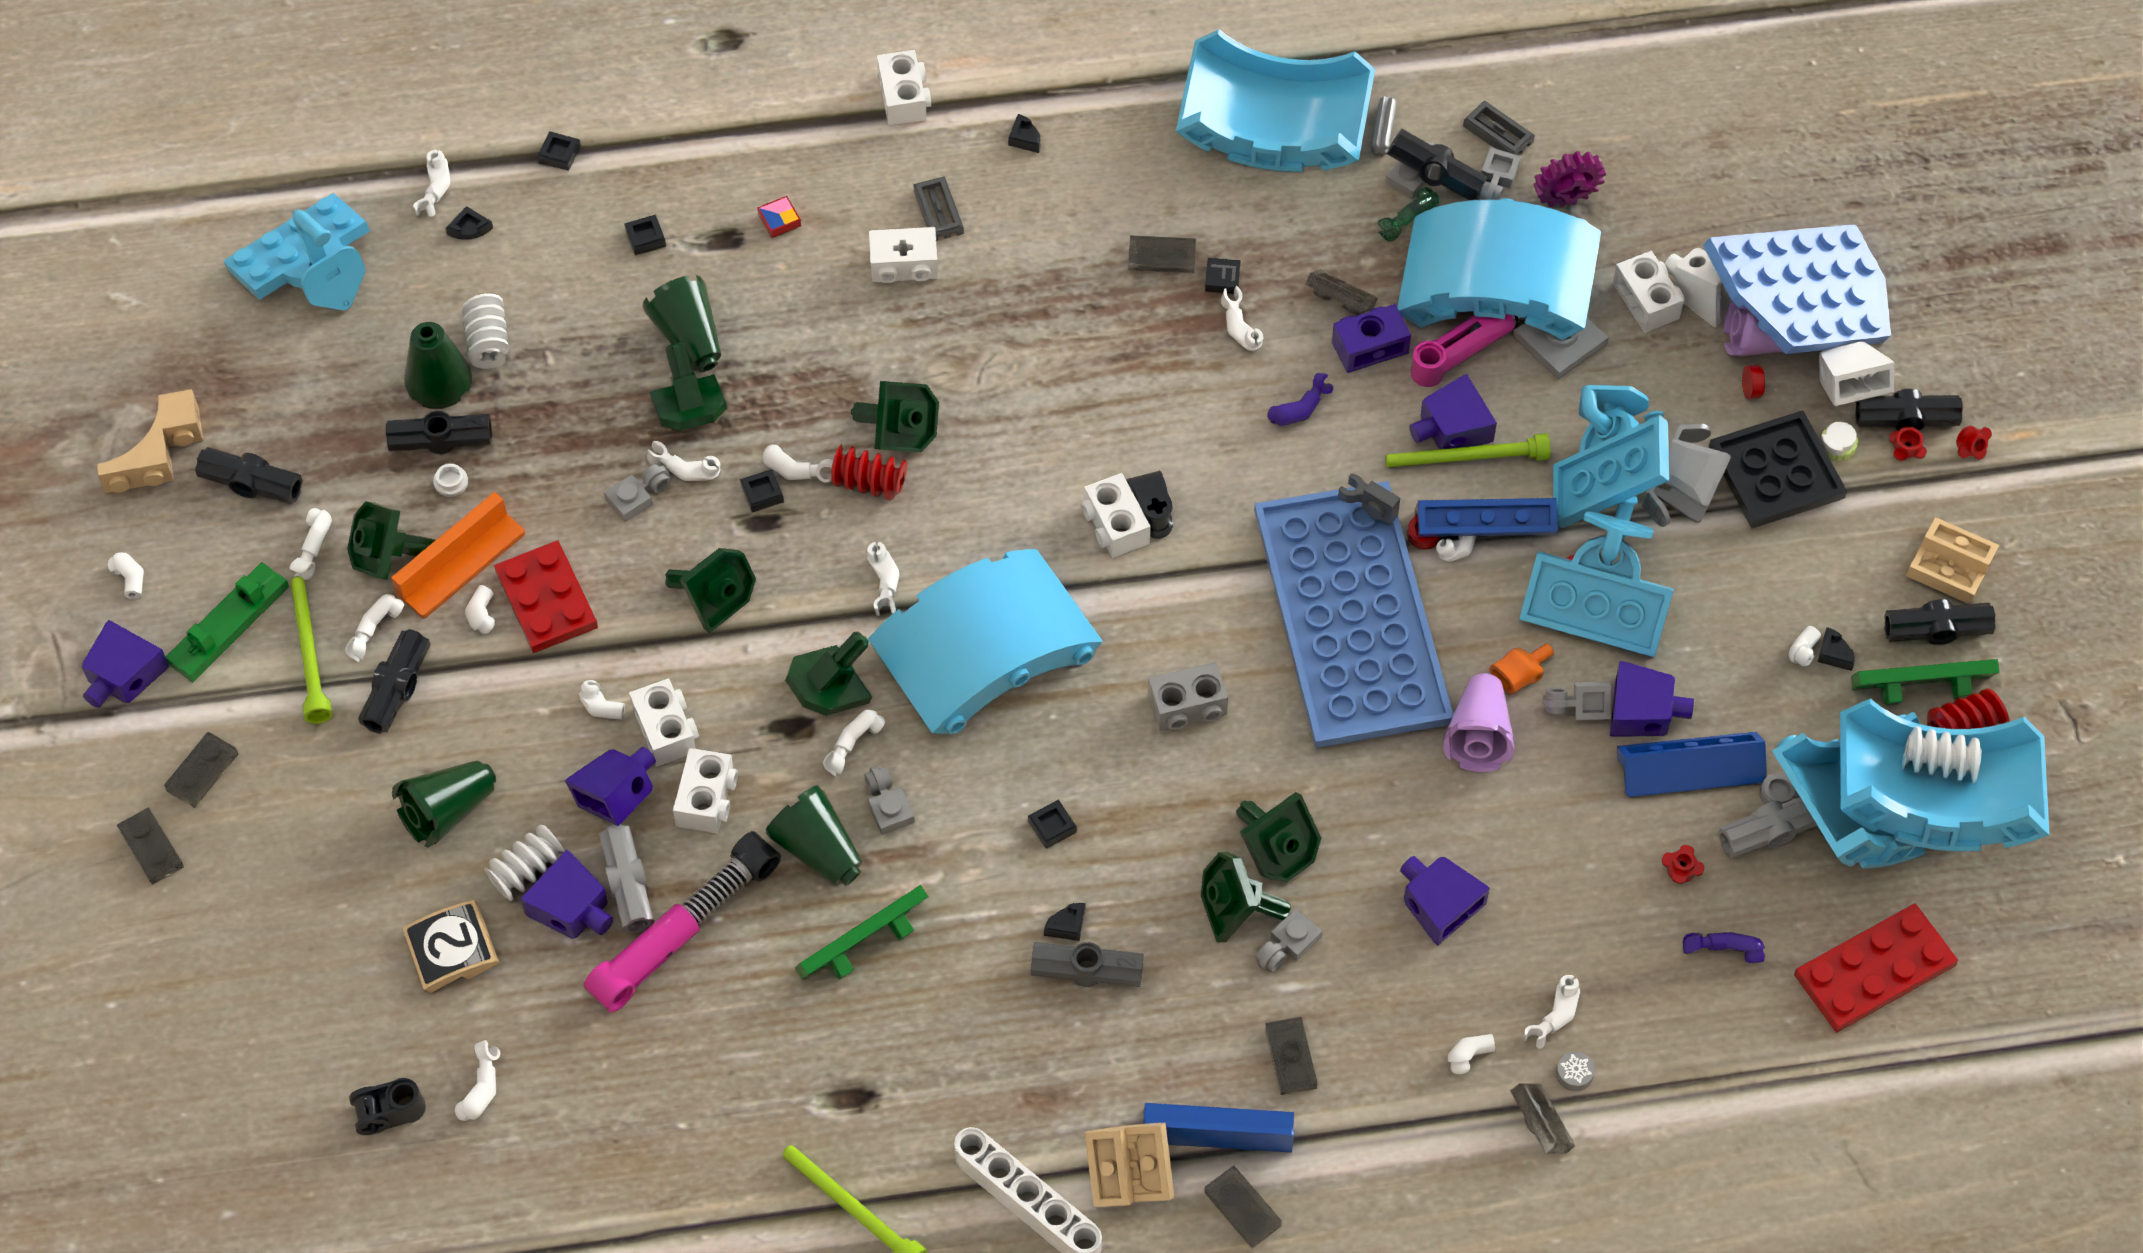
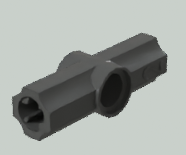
[1031,942,1144,987]

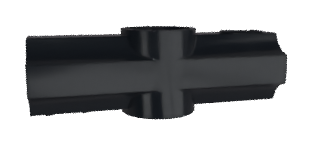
[1387,128,1487,201]
[1855,388,1963,431]
[386,411,492,455]
[195,447,303,504]
[1884,599,1996,645]
[358,629,430,734]

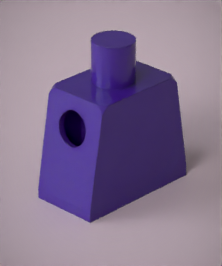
[1409,374,1497,449]
[82,620,169,708]
[1610,661,1694,737]
[564,747,656,826]
[521,850,613,939]
[1400,856,1490,946]

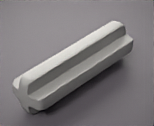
[1371,96,1396,155]

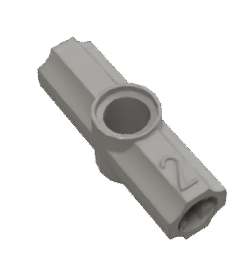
[1718,797,1818,858]
[599,824,654,934]

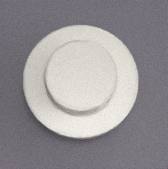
[433,464,468,497]

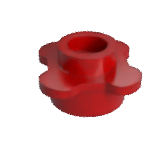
[1956,425,1992,460]
[1889,427,1927,461]
[1661,845,1705,884]

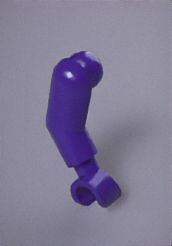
[1267,373,1333,426]
[1683,932,1765,963]

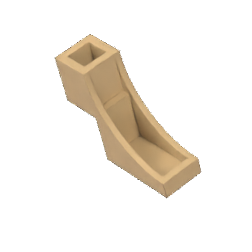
[97,389,203,493]

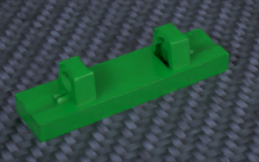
[165,562,289,683]
[1851,659,2000,705]
[795,885,929,980]

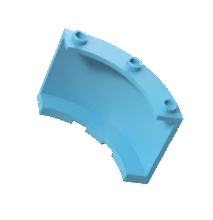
[1176,29,1375,172]
[1397,198,1601,340]
[868,549,1103,734]
[1840,698,2049,851]
[1772,712,1926,869]

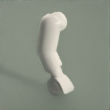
[413,150,451,217]
[1221,286,1264,351]
[647,441,720,482]
[762,445,833,483]
[289,508,332,580]
[867,542,900,616]
[345,594,404,662]
[823,710,885,776]
[1524,975,1580,1049]
[455,1040,500,1121]

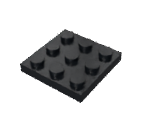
[1709,410,1847,529]

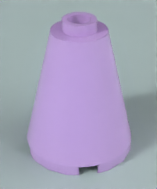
[1724,300,1783,357]
[1443,673,1515,772]

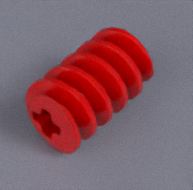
[831,444,908,501]
[1927,688,2010,729]

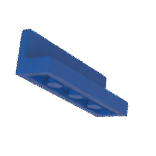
[1415,498,1558,537]
[1617,732,1767,797]
[1143,1103,1294,1153]

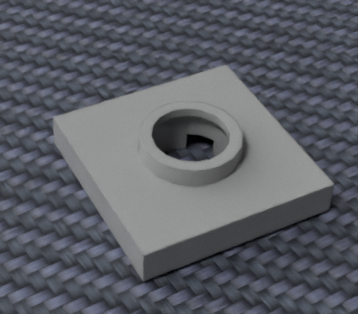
[1513,317,1609,379]

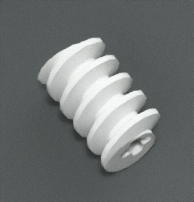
[462,294,509,369]
[1902,726,1982,784]
[484,824,565,902]

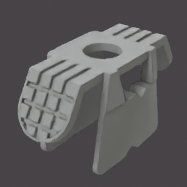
[1642,424,1731,527]

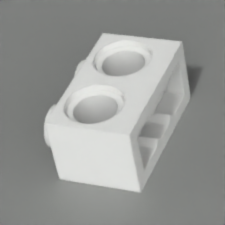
[877,50,931,126]
[1613,251,1684,333]
[1081,473,1150,558]
[629,678,699,767]
[673,748,738,834]

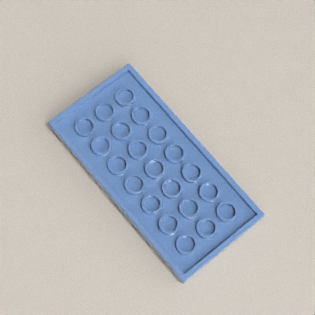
[1254,481,1453,748]

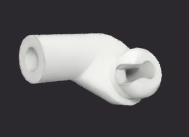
[1436,536,1476,562]
[108,552,144,600]
[465,585,495,634]
[1788,626,1821,666]
[579,680,625,720]
[1448,1034,1495,1074]

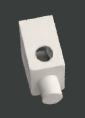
[1665,248,1731,328]
[1819,342,1894,406]

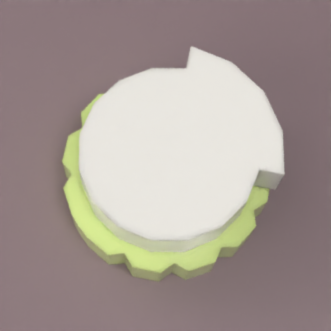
[1820,422,1858,461]

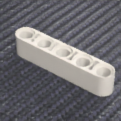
[954,1127,1102,1253]

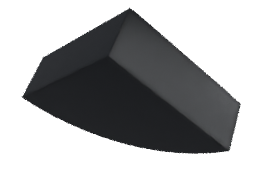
[1008,114,1041,153]
[446,206,493,240]
[1818,627,1855,671]
[1044,903,1086,941]

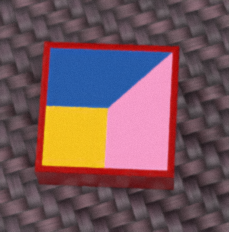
[757,196,801,238]

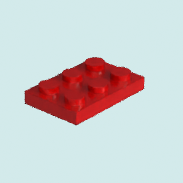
[494,540,598,654]

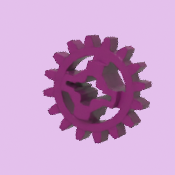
[1533,151,1606,208]

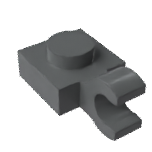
[1338,474,1400,525]

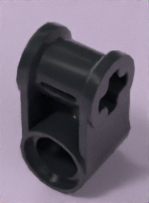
[1126,470,1173,539]
[349,1078,426,1135]

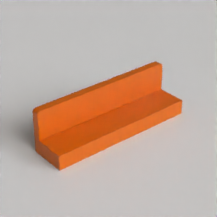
[391,491,525,619]

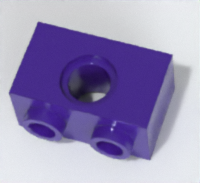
[1332,304,1411,373]

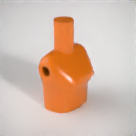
[1489,643,1554,695]

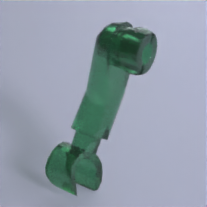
[1378,187,1440,242]

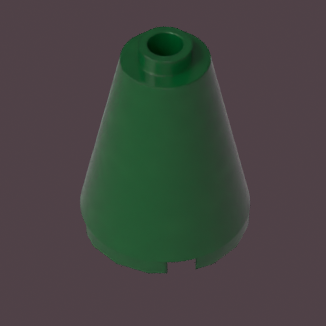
[642,275,721,372]
[404,322,472,409]
[392,760,496,848]
[766,785,862,886]

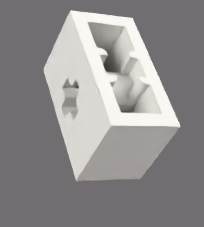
[869,227,938,283]

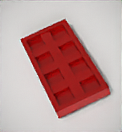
[1794,903,1958,1033]

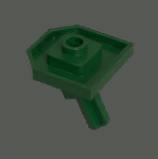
[650,342,727,431]
[851,381,939,452]
[347,501,435,579]
[665,548,756,633]
[785,631,872,716]
[1236,792,1321,882]
[1201,852,1291,943]

